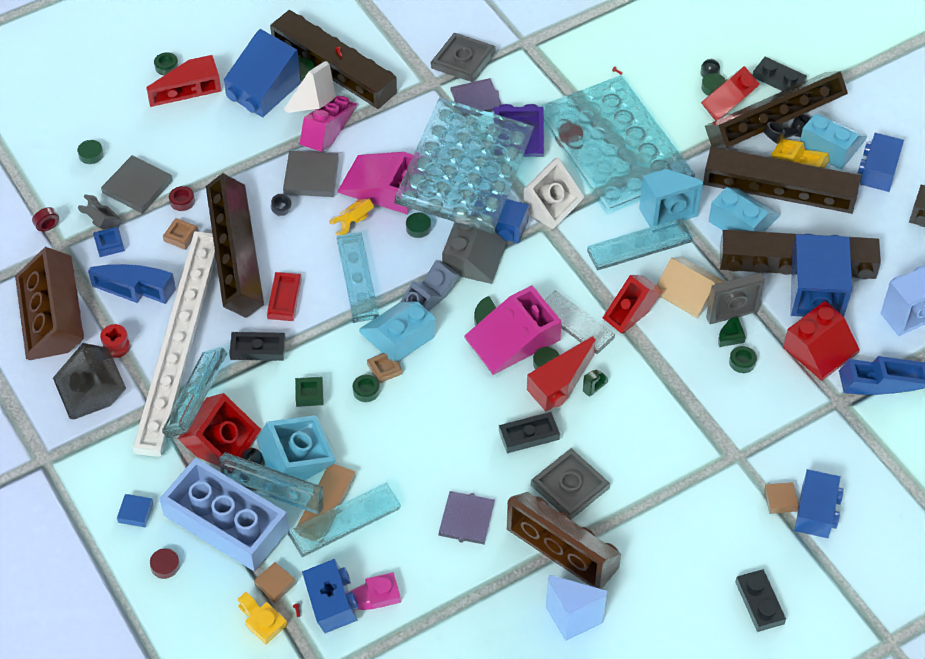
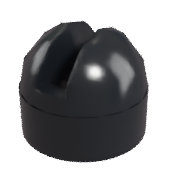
[700,58,720,77]
[270,194,292,216]
[241,448,264,472]

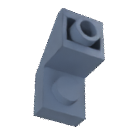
[400,260,459,311]

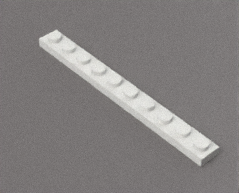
[133,231,216,457]

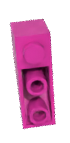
[299,96,357,152]

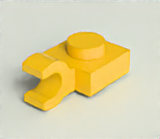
[329,199,374,236]
[237,592,287,645]

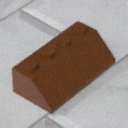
[15,246,84,360]
[506,492,621,589]

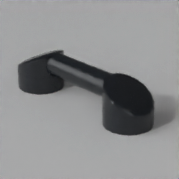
[763,114,811,144]

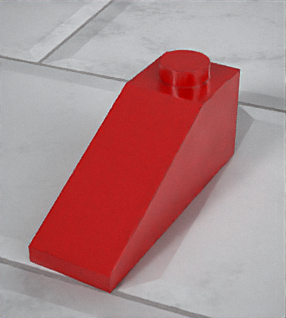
[146,55,221,107]
[526,336,596,412]

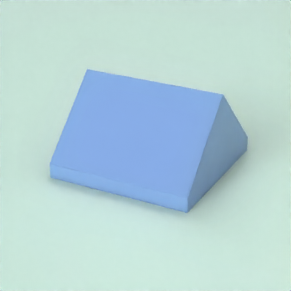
[546,575,607,641]

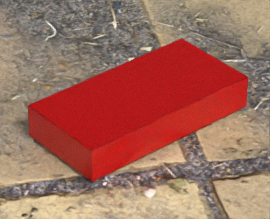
[267,272,302,321]

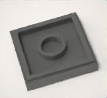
[430,32,496,82]
[283,151,339,197]
[101,155,173,213]
[706,273,765,324]
[530,448,610,520]

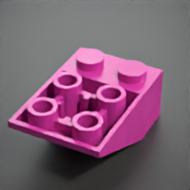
[338,152,427,215]
[464,285,562,375]

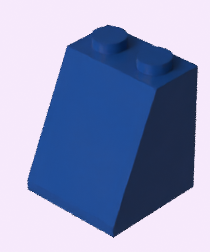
[224,29,301,118]
[790,233,852,317]

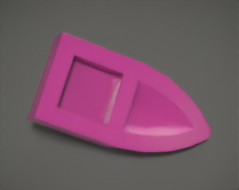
[349,572,401,610]

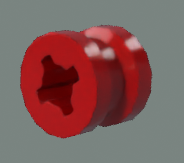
[100,324,130,358]

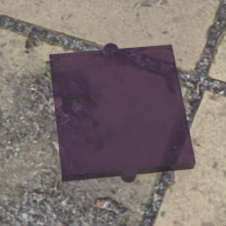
[450,78,502,119]
[438,491,495,545]

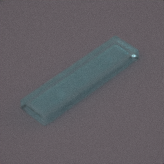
[587,218,692,271]
[336,232,379,323]
[162,347,228,438]
[220,453,323,515]
[288,482,401,558]

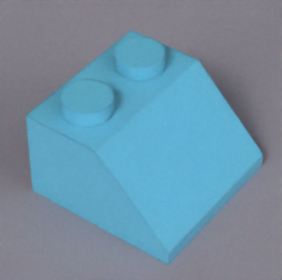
[800,113,867,170]
[639,169,703,231]
[708,187,780,232]
[359,301,435,361]
[257,415,336,487]

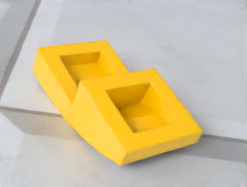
[771,139,830,168]

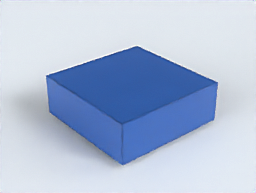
[93,227,125,257]
[117,494,153,527]

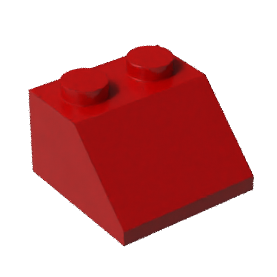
[783,301,860,381]
[178,393,261,472]

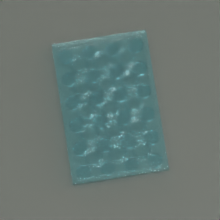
[538,75,695,215]
[394,97,534,234]

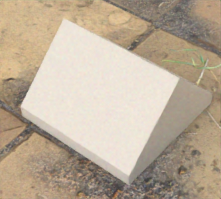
[284,61,336,113]
[523,157,585,229]

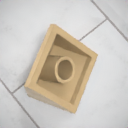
[656,257,726,319]

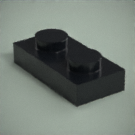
[753,56,807,91]
[229,332,286,361]
[498,412,560,454]
[735,569,786,632]

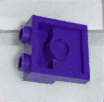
[494,104,544,157]

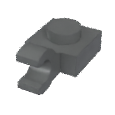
[78,194,122,229]

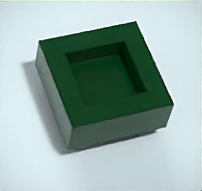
[295,377,324,407]

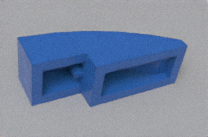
[88,264,176,304]
[839,356,925,395]

